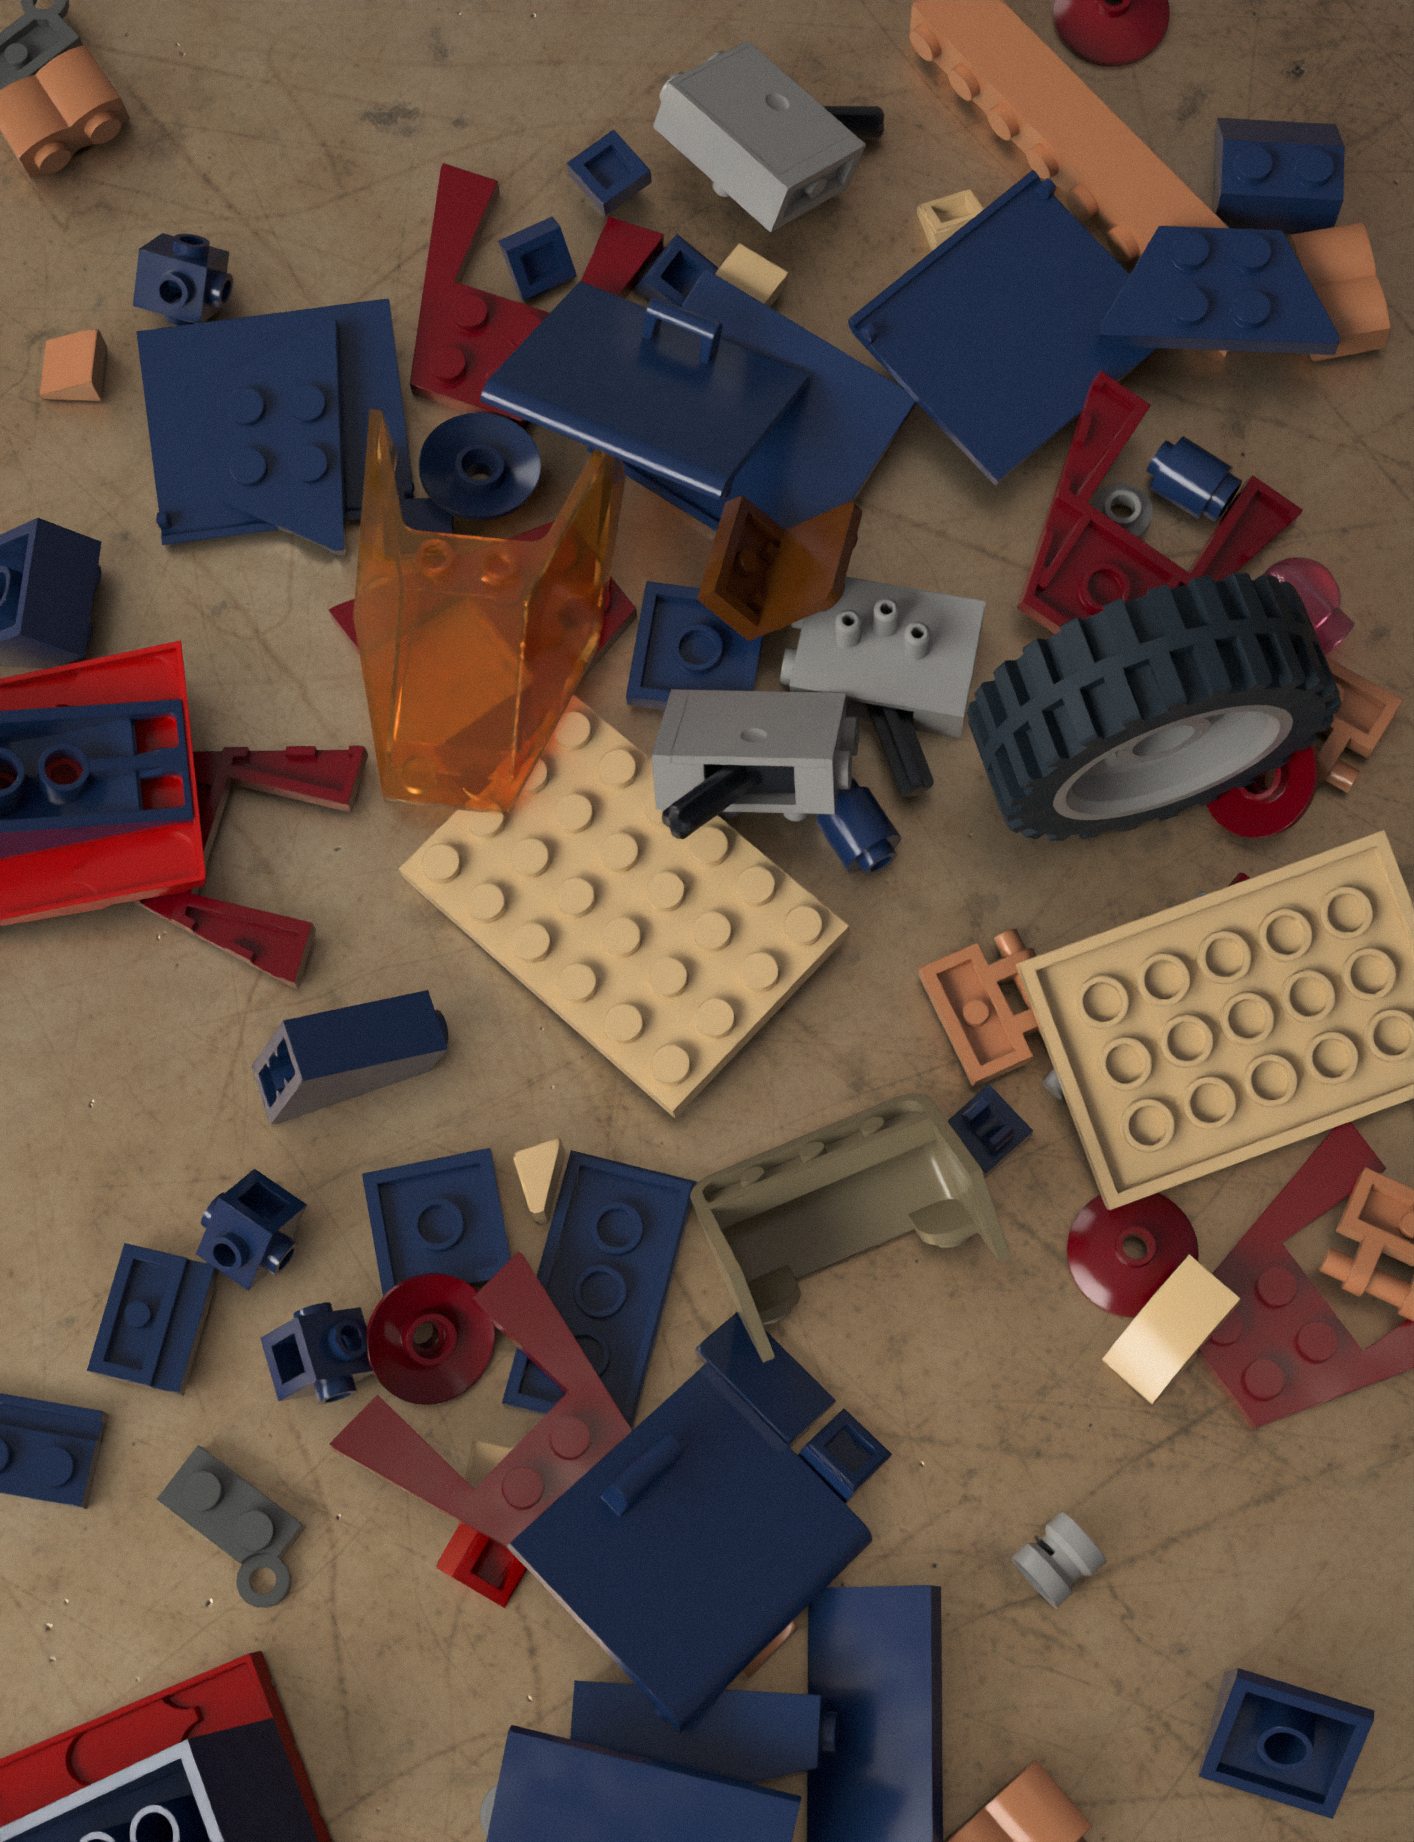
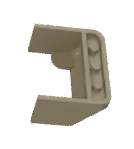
[690,1093,1012,1363]

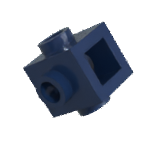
[133,233,233,326]
[196,1169,307,1290]
[260,1302,373,1404]

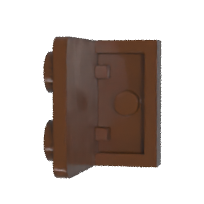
[697,494,862,641]

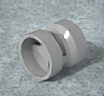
[1011,1511,1107,1608]

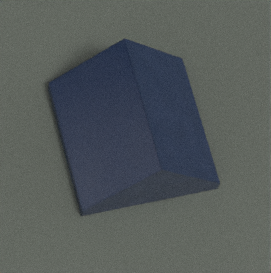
[1199,1668,1375,1819]

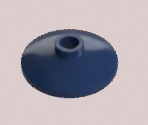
[418,412,541,520]

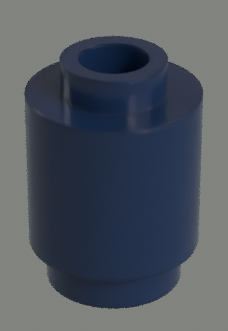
[1146,436,1243,523]
[816,778,901,875]

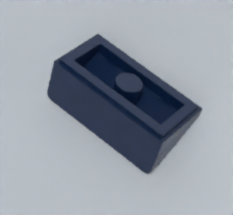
[695,1311,836,1448]

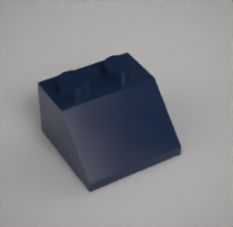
[1212,118,1345,234]
[0,518,102,669]

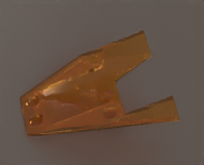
[353,409,626,815]

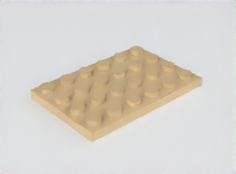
[399,693,850,1119]
[1016,830,1414,1210]

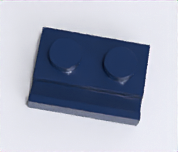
[87,1243,219,1396]
[0,1393,108,1509]

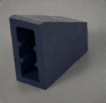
[252,990,449,1125]

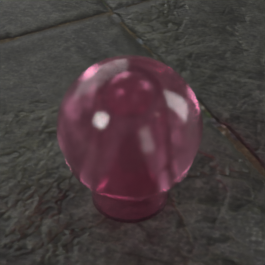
[1263,557,1355,655]

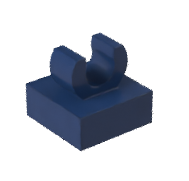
[567,129,652,216]
[498,216,577,301]
[948,1084,1033,1178]

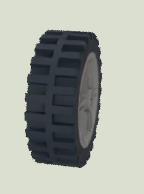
[967,573,1341,841]

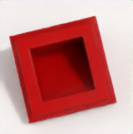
[436,1523,527,1608]

